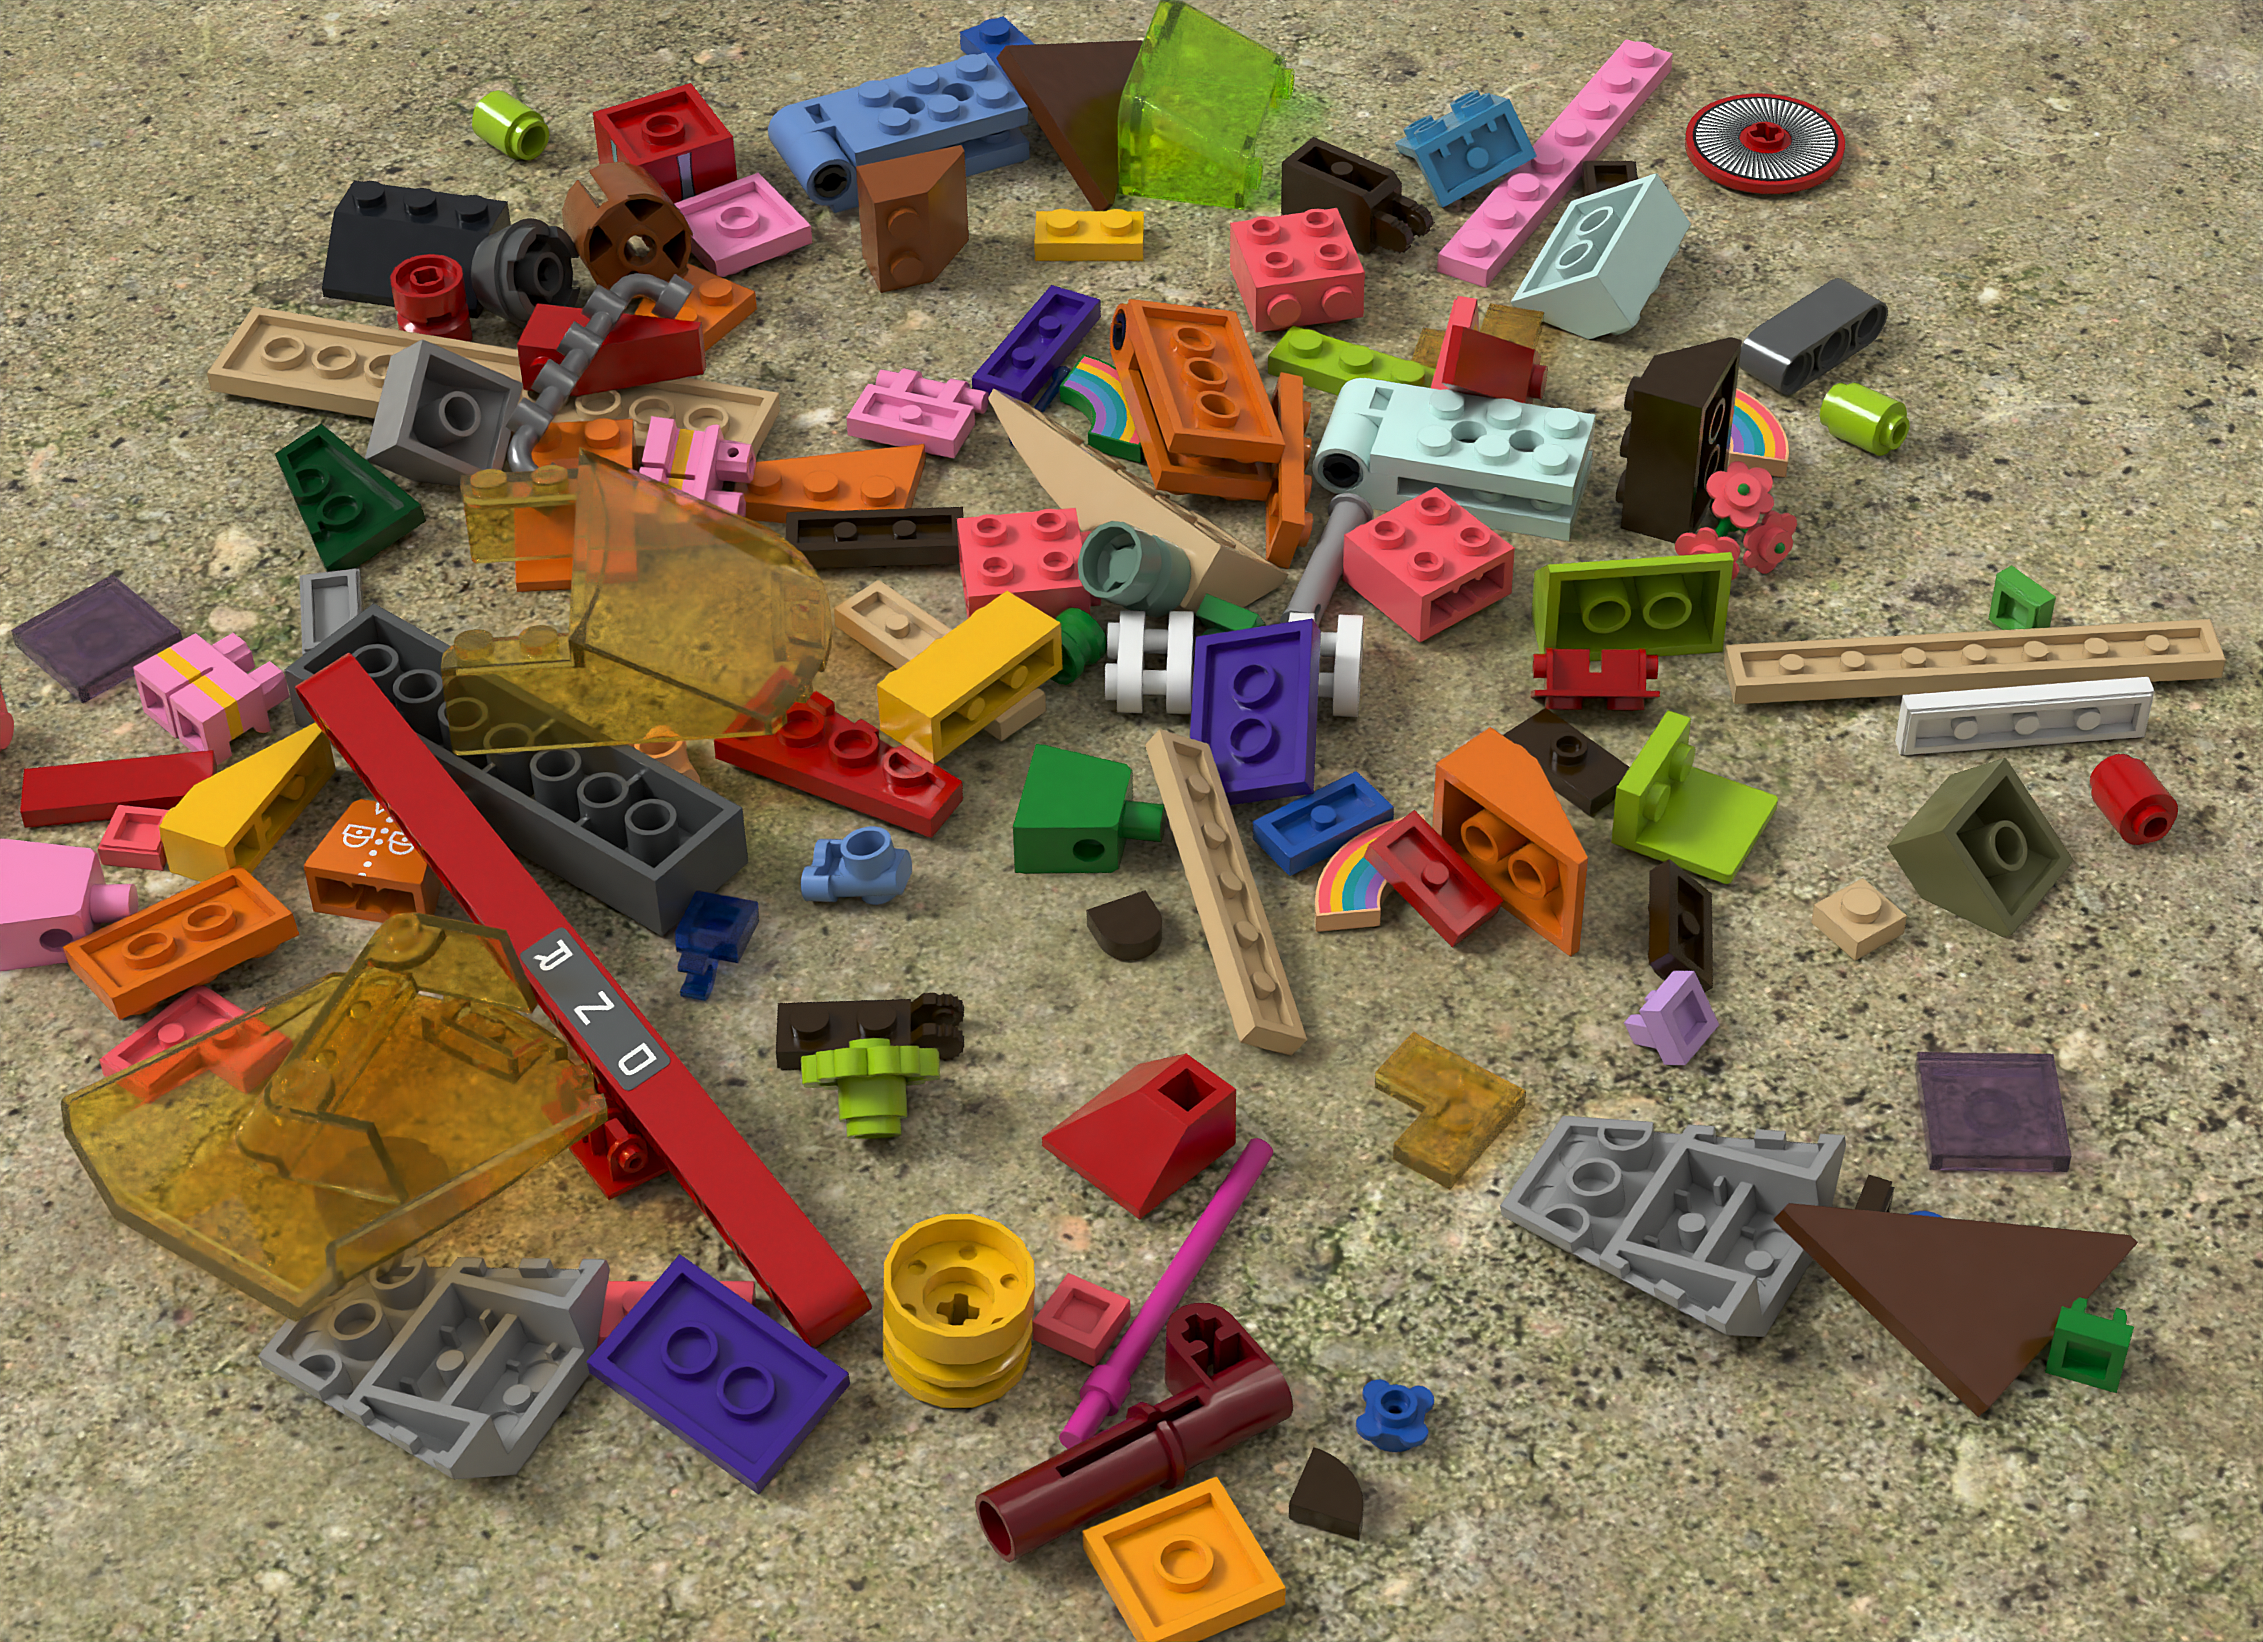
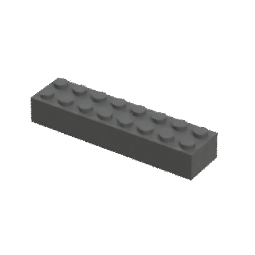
[284,603,749,936]

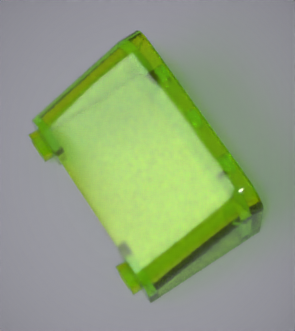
[1118,0,1295,210]

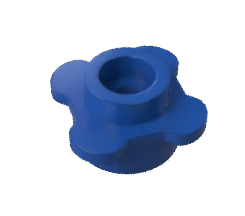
[1356,1379,1434,1452]

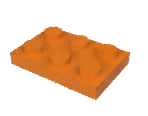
[63,865,299,1020]

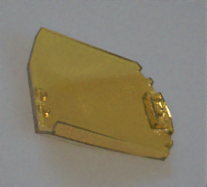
[61,972,608,1322]

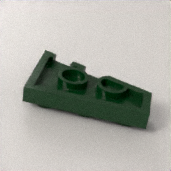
[275,423,426,572]

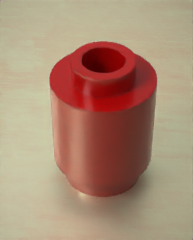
[2090,754,2178,845]

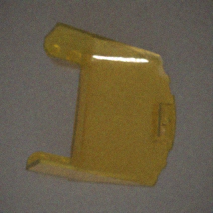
[441,447,833,756]

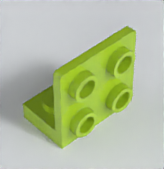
[1611,710,1778,884]

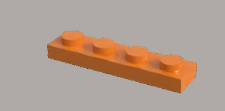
[1265,372,1313,569]

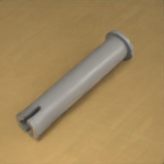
[1280,493,1374,627]

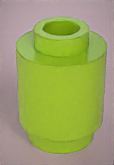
[472,90,549,160]
[1819,382,1910,456]

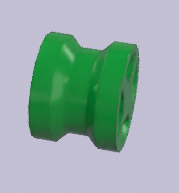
[1050,607,1107,685]

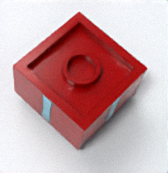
[593,83,737,203]

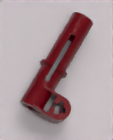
[975,1303,1293,1563]

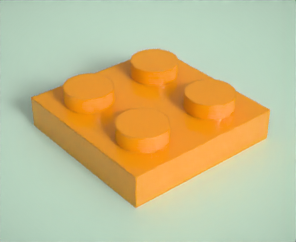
[1082,1476,1286,1642]

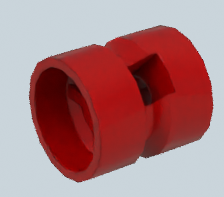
[390,254,473,342]

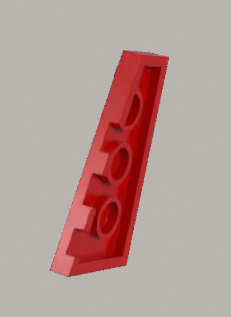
[714,668,963,838]

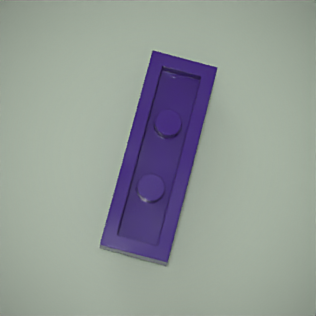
[972,285,1101,404]

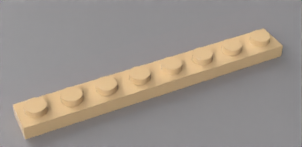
[1724,619,2226,704]

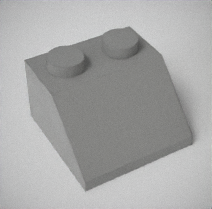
[365,339,523,490]

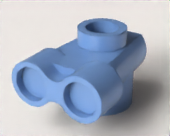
[801,826,912,905]

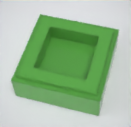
[1988,565,2056,630]

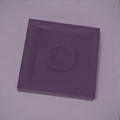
[11,574,183,703]
[1915,1052,2072,1172]

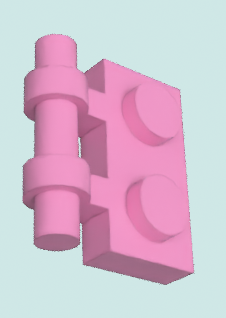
[846,368,989,458]

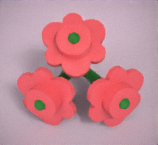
[1675,461,1797,580]

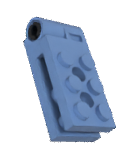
[768,52,1030,213]

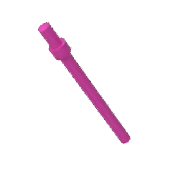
[1059,1138,1273,1449]

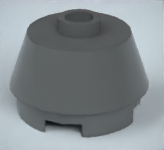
[471,218,580,329]

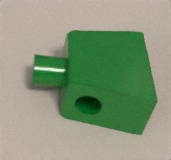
[1013,744,1166,874]

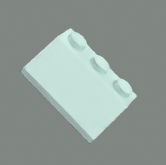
[1511,173,1691,340]

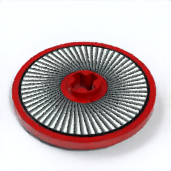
[1685,93,1845,194]

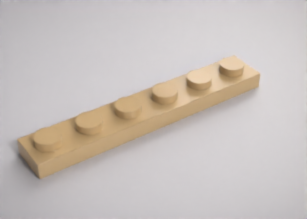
[1145,729,1307,1056]

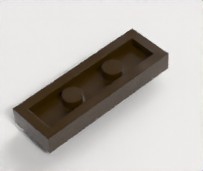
[785,507,964,569]

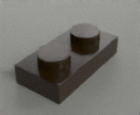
[1648,859,1713,993]

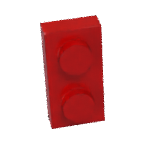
[1364,810,1504,948]

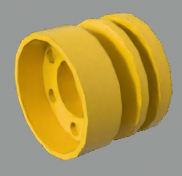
[883,1214,1035,1408]

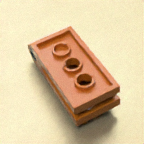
[1110,299,1286,501]

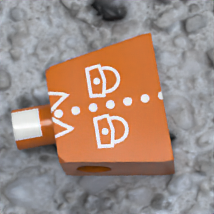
[304,799,442,930]

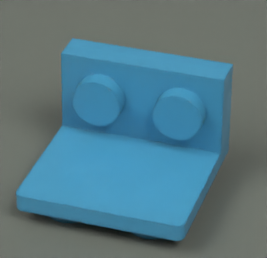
[1395,90,1537,207]

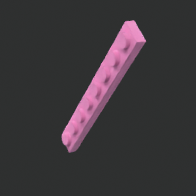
[1437,39,1673,288]

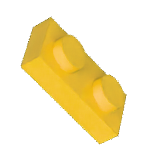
[1034,209,1144,261]

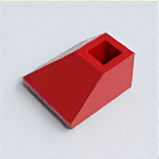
[1042,1053,1236,1220]

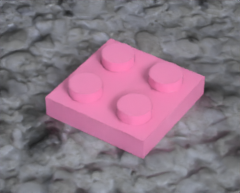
[674,173,812,277]

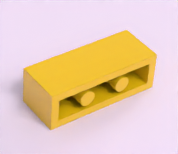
[877,591,1063,764]

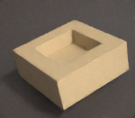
[1811,878,1907,961]

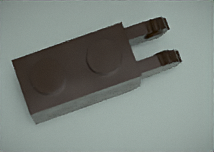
[1281,137,1435,254]

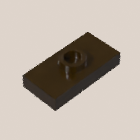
[1503,707,1630,816]

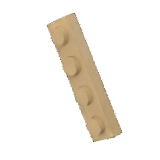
[834,580,1046,741]

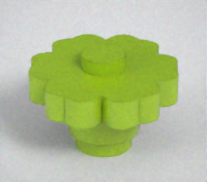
[801,1038,940,1139]

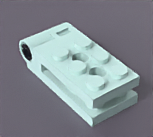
[1312,378,1596,541]

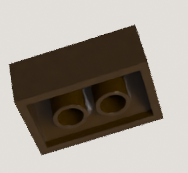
[1616,337,1742,544]

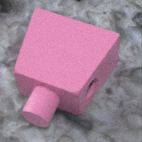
[0,839,138,971]

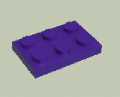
[1190,618,1321,805]
[586,1254,850,1495]

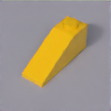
[158,722,336,882]

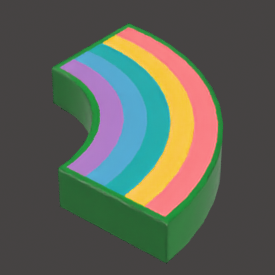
[1060,354,1145,463]

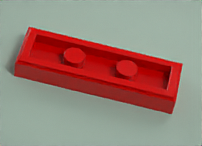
[20,750,217,828]

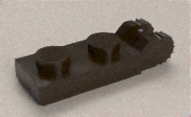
[776,992,964,1070]

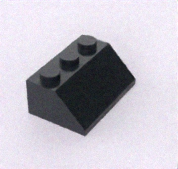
[322,180,511,319]

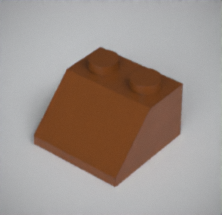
[856,145,969,293]

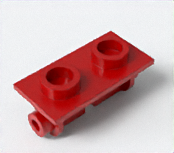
[1531,647,1660,711]

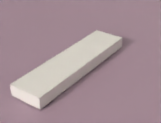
[1895,677,2155,756]

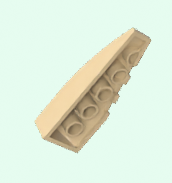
[988,389,1289,617]

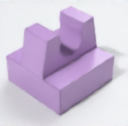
[1624,971,1719,1065]

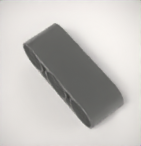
[1739,278,1888,395]

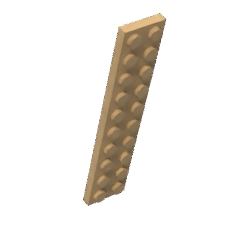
[207,306,780,464]

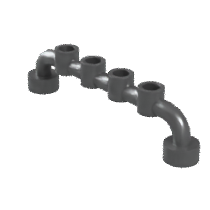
[505,273,694,515]

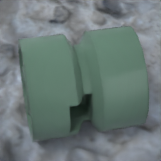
[1077,521,1191,618]

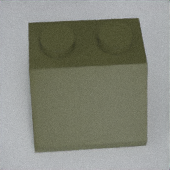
[1887,758,2074,937]

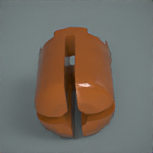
[562,162,693,301]

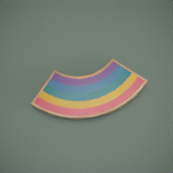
[1728,388,1789,478]
[1314,814,1425,932]

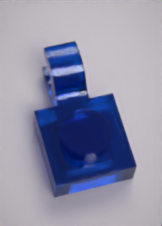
[674,890,759,1001]

